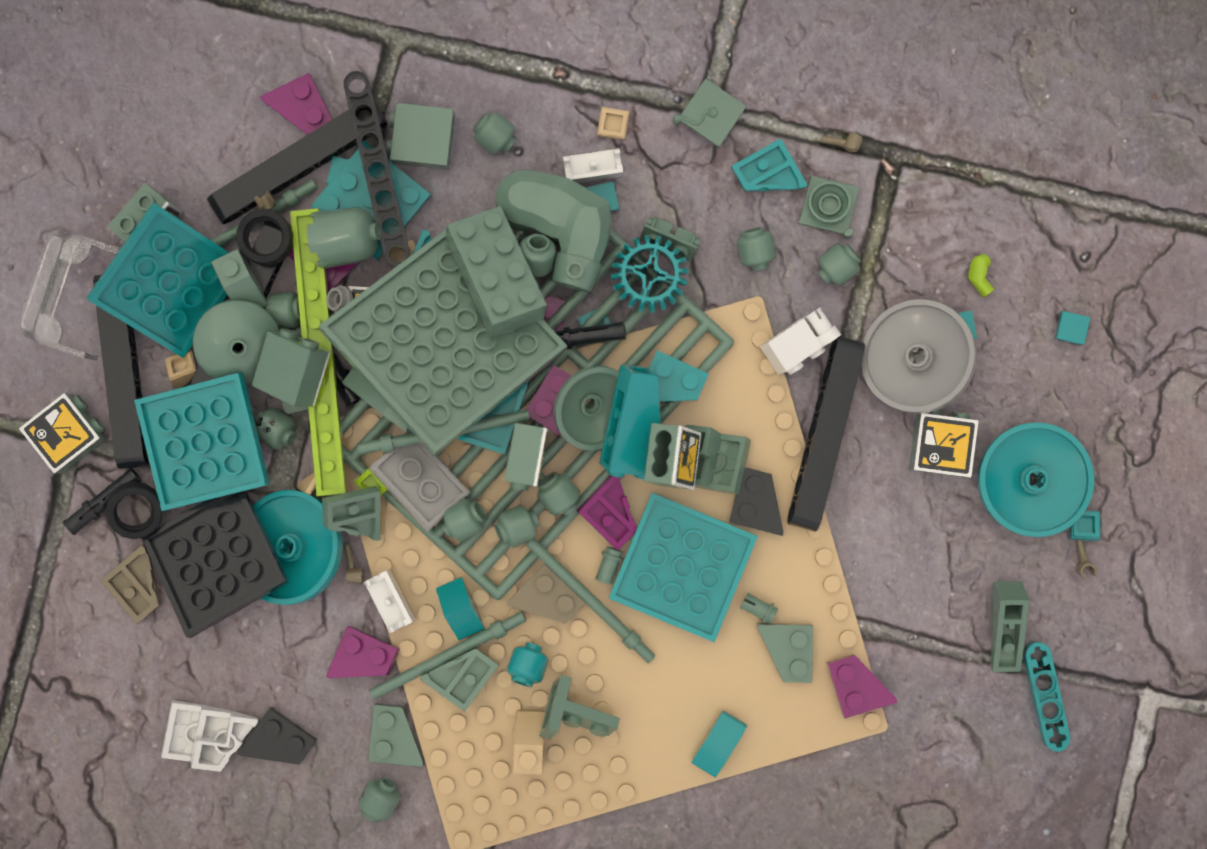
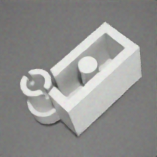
[759,307,841,375]

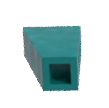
[599,364,660,480]

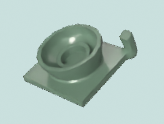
[672,78,746,148]
[799,176,859,240]

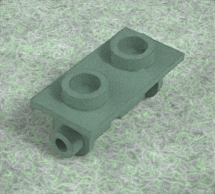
[639,216,701,262]

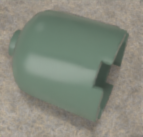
[307,207,381,269]

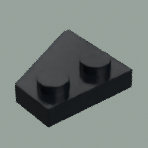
[729,467,783,536]
[237,707,317,764]

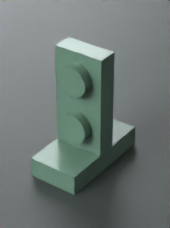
[539,675,620,740]

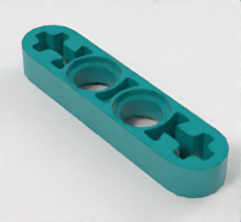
[1023,641,1070,752]

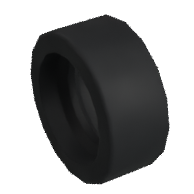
[236,209,293,266]
[106,481,162,539]

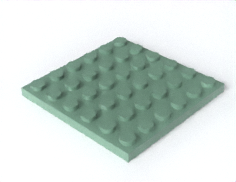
[319,229,567,456]

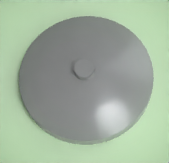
[861,299,977,414]

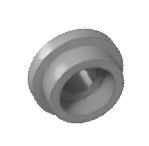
[326,286,353,313]

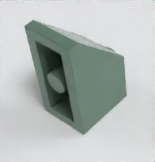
[211,249,268,307]

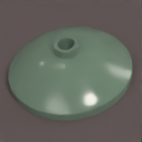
[193,299,280,384]
[554,366,619,450]

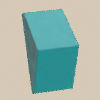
[436,577,485,640]

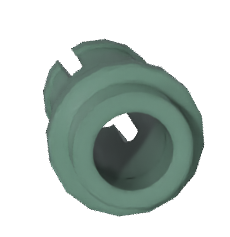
[595,547,624,585]
[740,593,778,624]

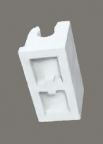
[563,148,623,184]
[364,569,416,633]

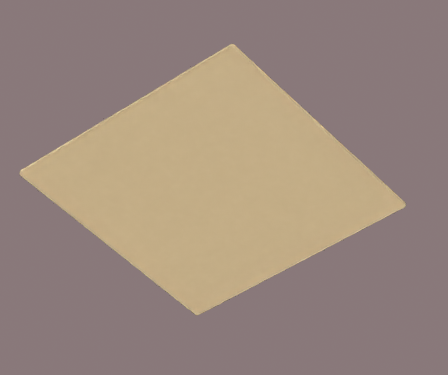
[340,296,888,849]

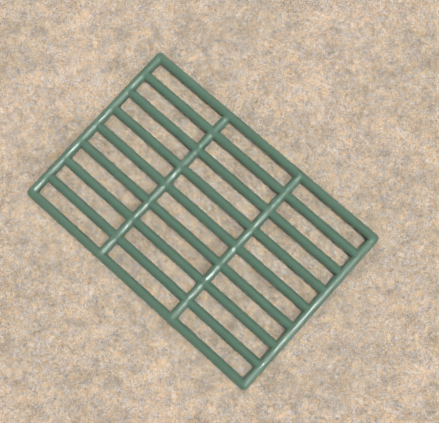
[340,228,734,600]

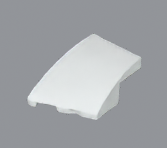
[161,700,258,772]

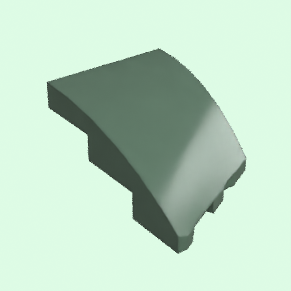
[685,425,751,495]

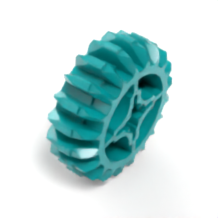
[611,235,689,313]

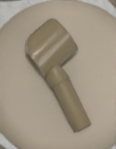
[821,132,862,153]
[254,190,276,210]
[1076,540,1097,578]
[344,544,364,584]

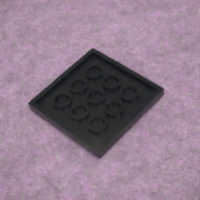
[142,491,289,638]

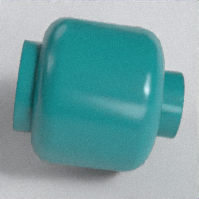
[507,642,548,687]

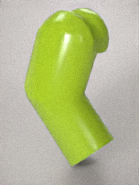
[968,254,994,298]

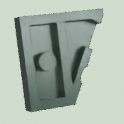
[322,486,381,541]
[757,623,813,683]
[420,647,499,712]
[368,703,424,767]

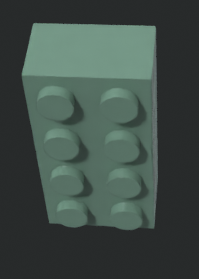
[446,206,547,339]

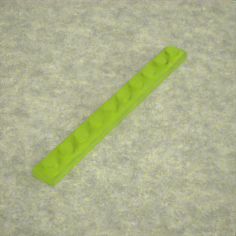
[290,208,347,496]

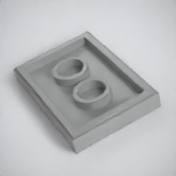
[369,432,470,532]

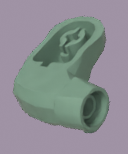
[496,169,612,293]

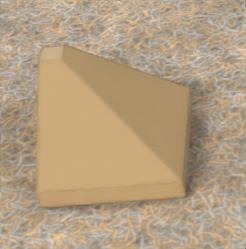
[165,349,197,389]
[297,472,316,495]

